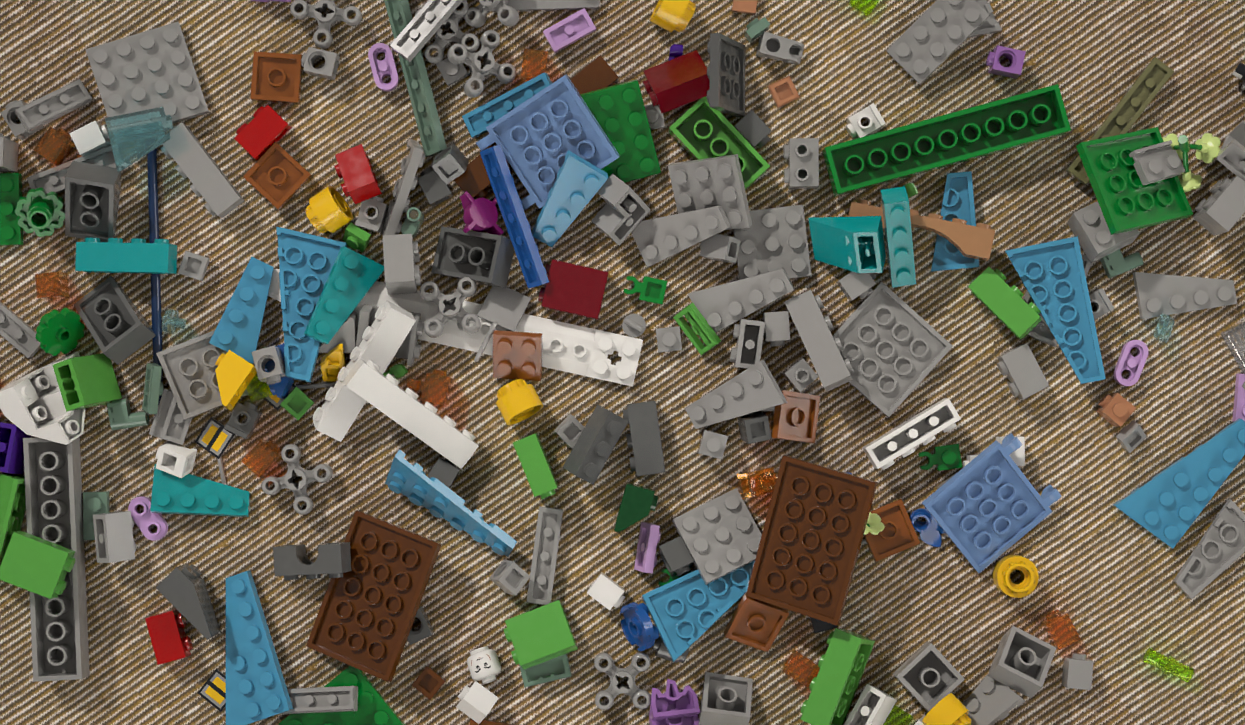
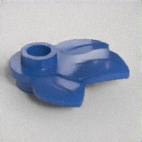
[910,508,945,547]

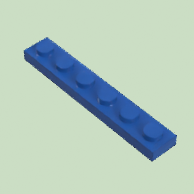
[480,144,549,289]

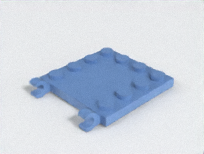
[476,74,620,210]
[922,433,1061,573]

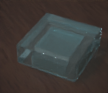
[1154,313,1175,343]

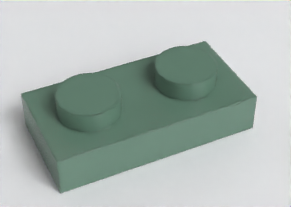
[83,491,110,540]

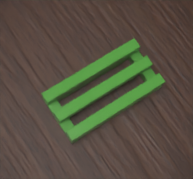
[673,303,721,356]

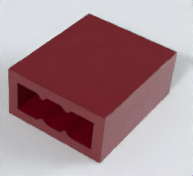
[642,50,710,113]
[538,259,609,320]

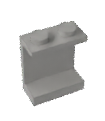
[1216,120,1245,181]
[356,304,424,366]

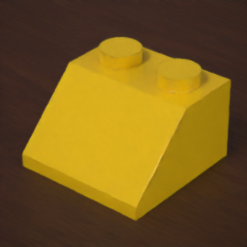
[215,350,257,411]

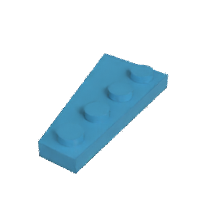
[532,150,608,247]
[931,171,980,272]
[209,257,274,364]

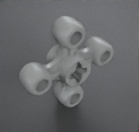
[290,0,362,49]
[414,0,480,64]
[464,0,519,28]
[447,30,517,98]
[420,277,481,338]
[261,444,333,515]
[594,652,651,710]

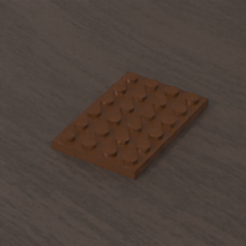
[746,455,878,625]
[306,510,442,682]

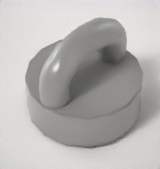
[622,314,646,338]

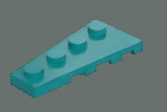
[304,246,384,344]
[150,464,251,517]

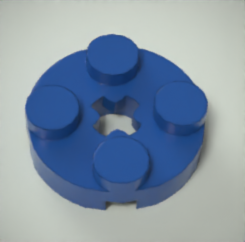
[620,602,659,651]

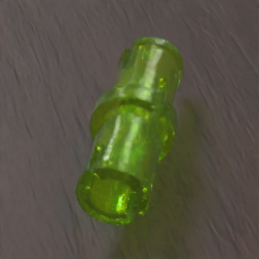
[1143,648,1194,683]

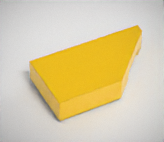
[320,344,346,381]

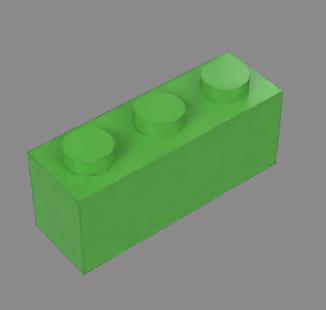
[968,267,1042,341]

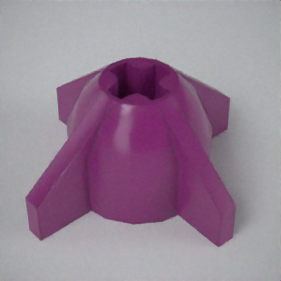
[460,191,504,235]

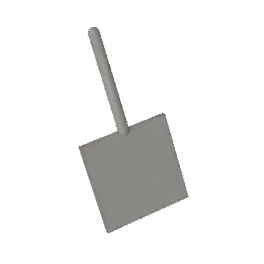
[474,286,531,362]

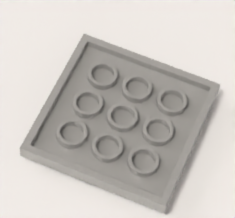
[85,21,209,141]
[832,282,953,417]

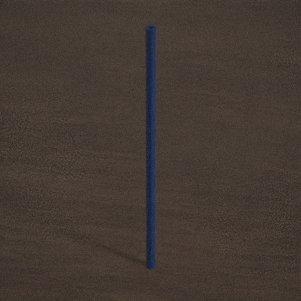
[147,139,164,416]

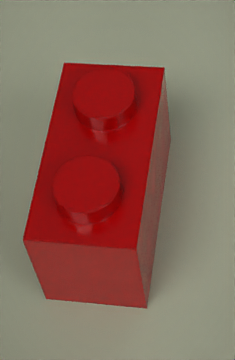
[234,104,292,161]
[334,144,382,204]
[145,609,192,665]

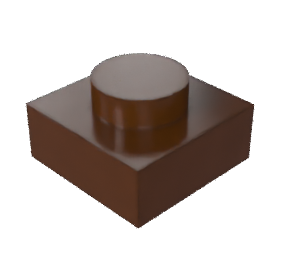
[412,665,446,700]

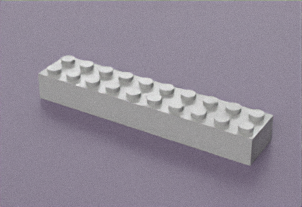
[23,436,90,682]

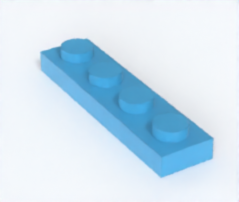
[462,72,552,138]

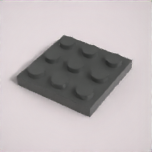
[707,33,745,117]

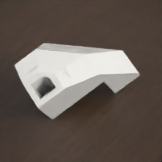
[0,351,85,445]

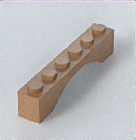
[848,199,995,261]

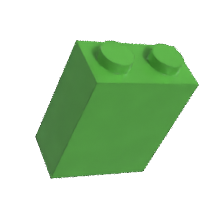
[53,353,122,412]
[513,433,559,499]
[0,531,75,599]
[503,600,578,670]

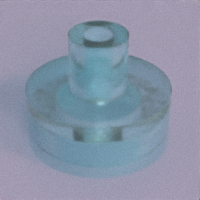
[162,308,186,334]

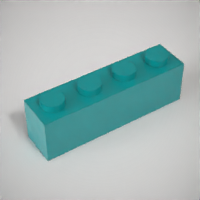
[881,186,916,288]
[75,238,177,274]

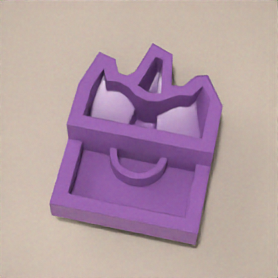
[649,679,700,725]

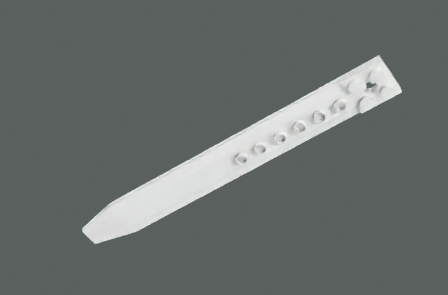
[268,269,643,387]

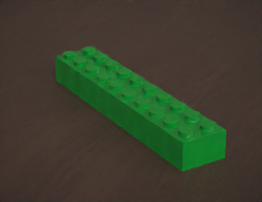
[822,84,1071,197]

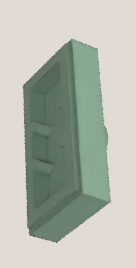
[142,363,163,414]
[519,653,572,688]

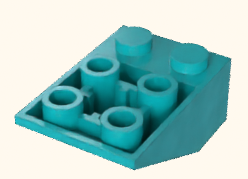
[809,216,886,273]

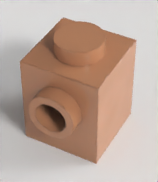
[1096,393,1136,427]

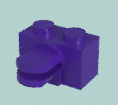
[0,422,31,475]

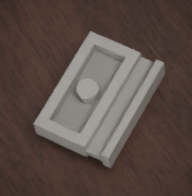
[1129,140,1185,186]
[149,389,193,445]

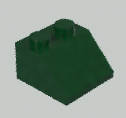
[614,482,658,532]

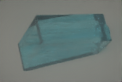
[105,107,173,172]

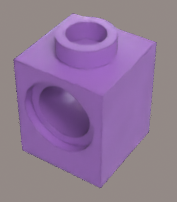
[986,45,1026,79]

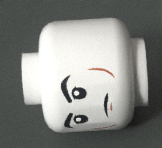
[467,646,501,684]

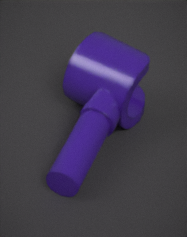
[668,44,683,61]

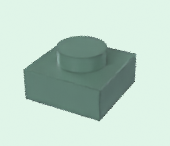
[744,17,771,43]

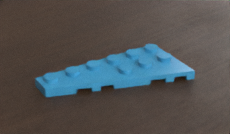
[276,226,347,383]
[1005,236,1106,384]
[1113,418,1245,548]
[385,449,517,557]
[642,561,755,663]
[226,570,293,725]

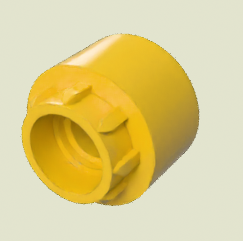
[650,0,696,33]
[305,185,354,233]
[496,379,543,425]
[993,554,1039,598]
[922,693,971,725]

